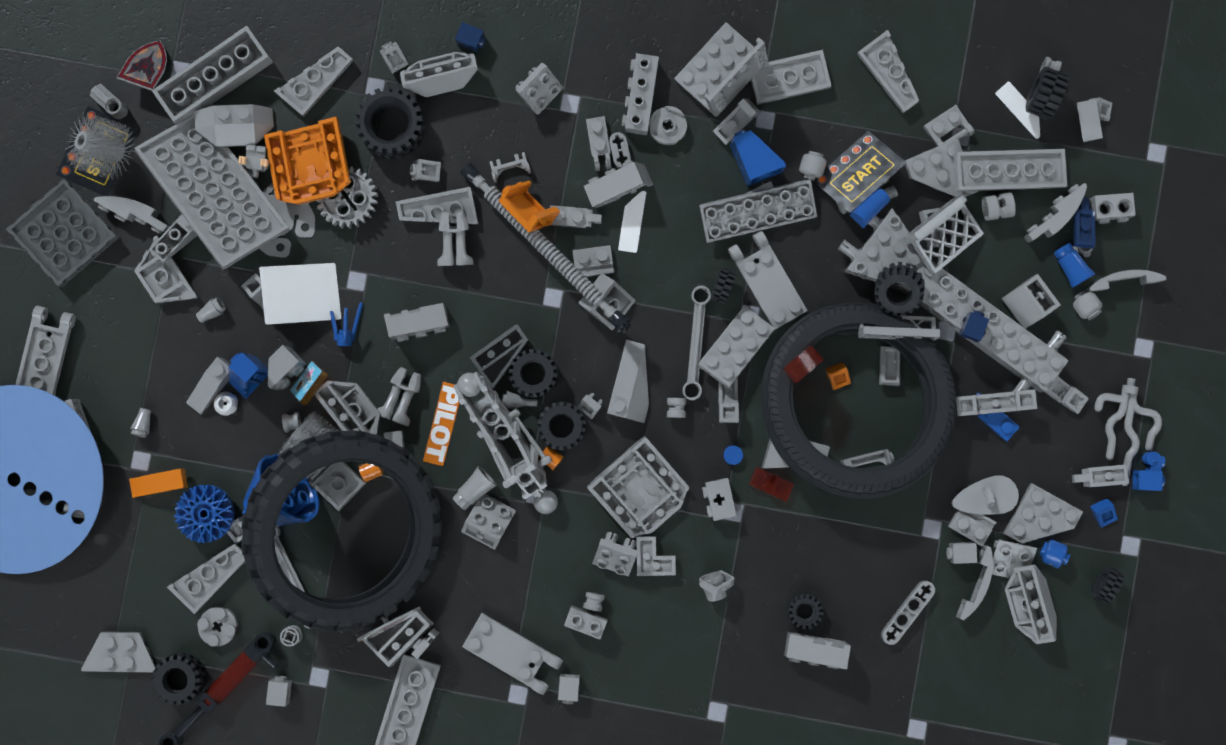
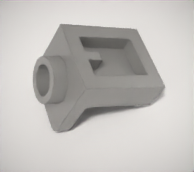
[380,41,409,74]
[410,159,441,182]

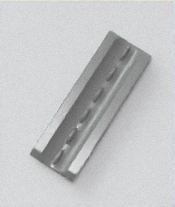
[699,180,817,243]

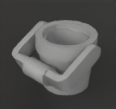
[699,570,735,602]

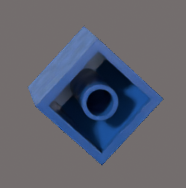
[730,130,786,187]

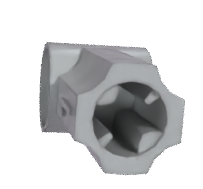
[90,83,128,119]

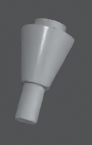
[502,391,537,409]

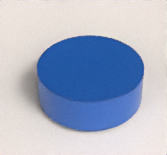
[723,446,743,465]

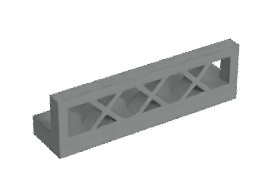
[858,315,940,341]

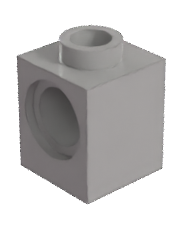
[946,542,977,564]
[558,674,580,704]
[266,676,292,707]

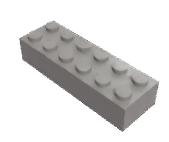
[152,26,273,124]

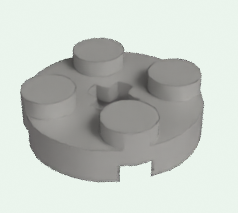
[649,106,687,145]
[197,607,238,646]

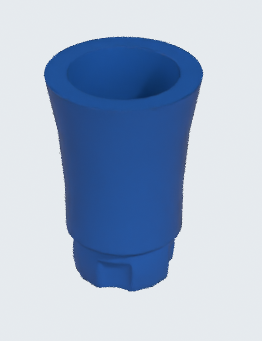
[1054,243,1095,288]

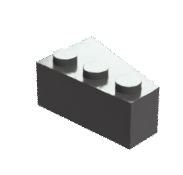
[470,324,529,390]

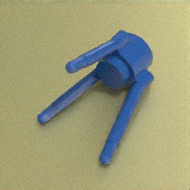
[330,302,363,346]

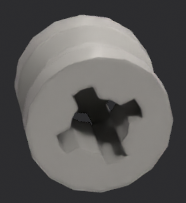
[1039,57,1062,73]
[282,412,302,433]
[583,592,605,612]

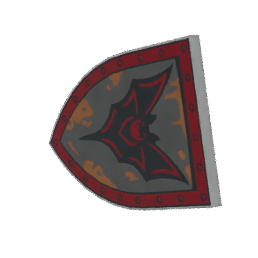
[117,41,167,91]

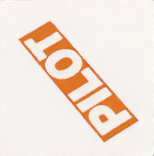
[423,382,459,466]

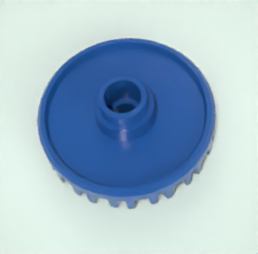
[174,485,235,543]

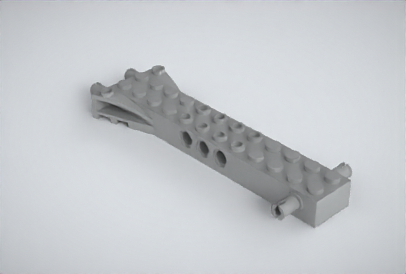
[838,209,1069,393]

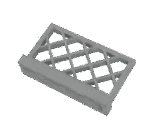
[903,194,984,275]

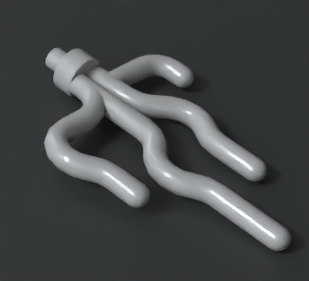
[1095,378,1162,486]

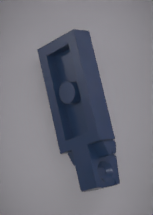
[1074,198,1096,248]

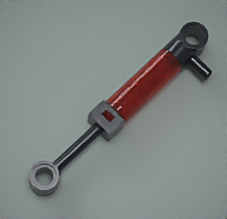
[158,632,278,745]

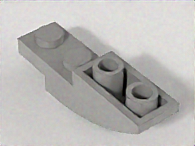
[1024,183,1087,243]
[93,196,170,235]

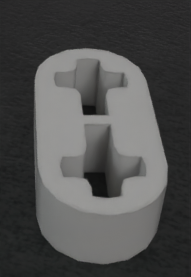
[610,132,630,169]

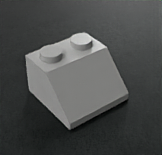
[579,273,636,330]

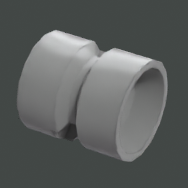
[982,192,1015,221]

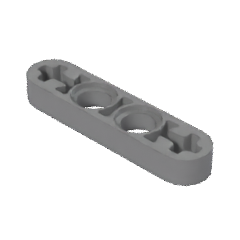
[881,581,935,645]

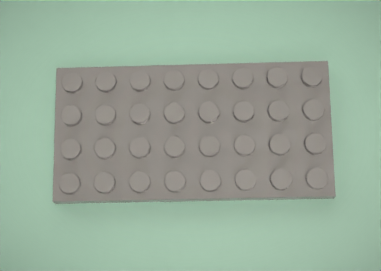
[134,115,289,270]

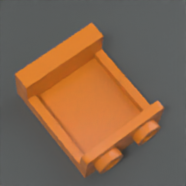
[498,181,560,232]

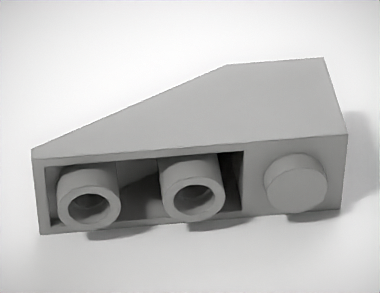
[149,214,197,263]

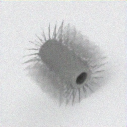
[66,112,134,180]
[279,411,337,482]

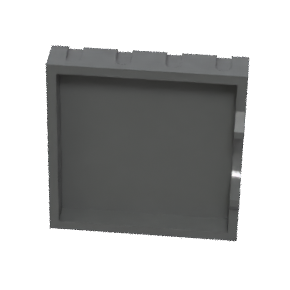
[6,178,120,287]

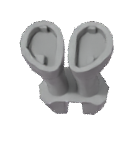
[437,212,474,266]
[377,367,421,427]

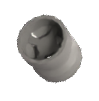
[667,398,686,418]
[280,625,303,647]

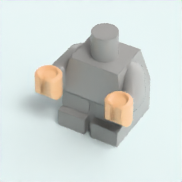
[238,145,270,178]

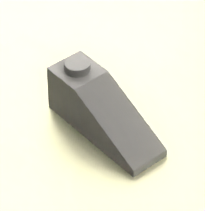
[186,357,230,415]

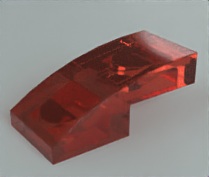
[783,345,823,383]
[748,467,794,501]

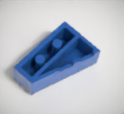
[228,352,268,399]

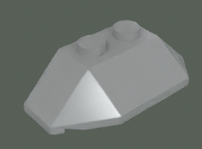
[400,52,478,97]
[194,104,274,147]
[313,381,381,435]
[1005,564,1057,644]

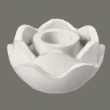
[214,392,238,416]

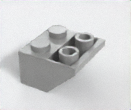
[1001,274,1060,329]
[268,345,306,390]

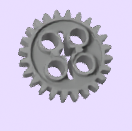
[317,167,379,229]

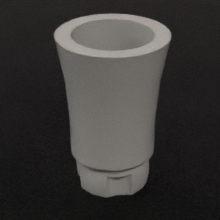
[453,466,497,510]

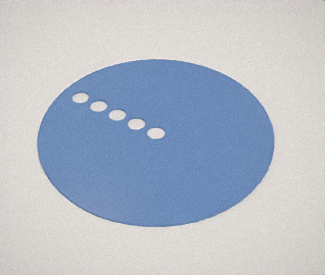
[0,385,104,574]

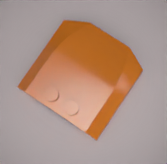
[264,117,351,205]

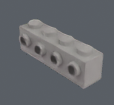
[622,53,659,135]

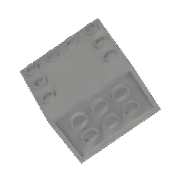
[674,23,768,117]

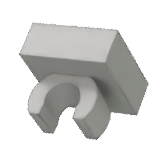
[577,393,602,419]

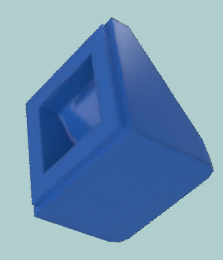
[1090,499,1118,528]

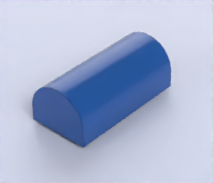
[850,188,890,228]

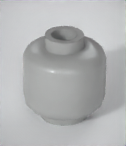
[799,151,827,181]
[1073,291,1102,320]

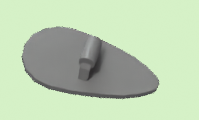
[952,476,1019,515]
[357,607,421,642]

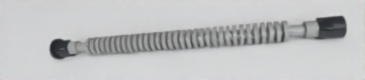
[461,163,631,333]

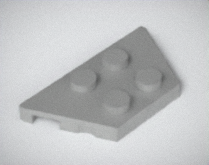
[134,235,198,303]
[81,632,157,672]

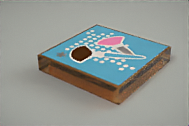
[290,360,328,405]

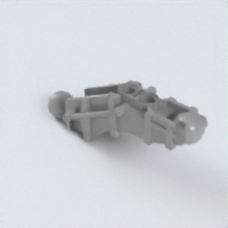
[454,371,558,514]

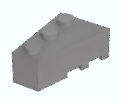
[384,303,450,342]

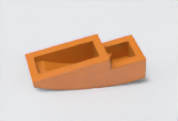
[129,469,188,498]

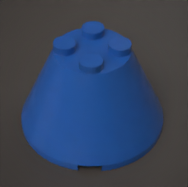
[243,454,319,526]

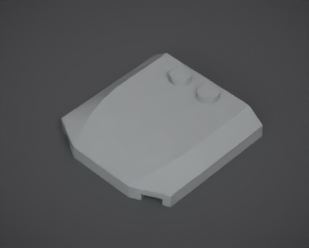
[587,436,689,538]

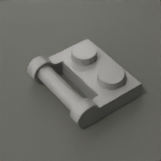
[923,105,975,147]

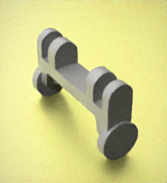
[490,152,531,183]

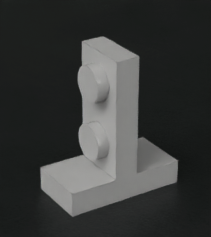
[713,98,762,145]

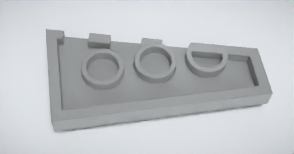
[857,30,919,113]
[274,47,354,117]
[396,187,478,224]
[167,544,245,614]

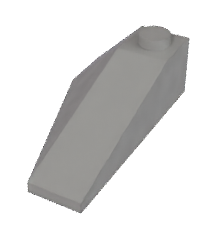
[607,340,649,423]

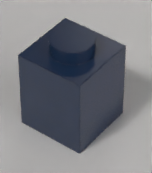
[455,22,486,53]
[959,311,989,342]

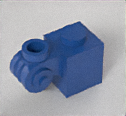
[1132,452,1165,491]

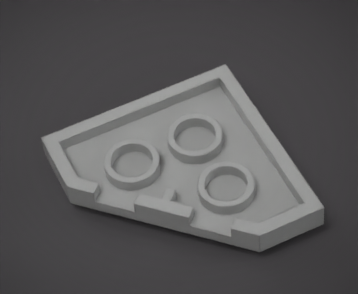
[904,138,978,197]
[1003,483,1083,543]

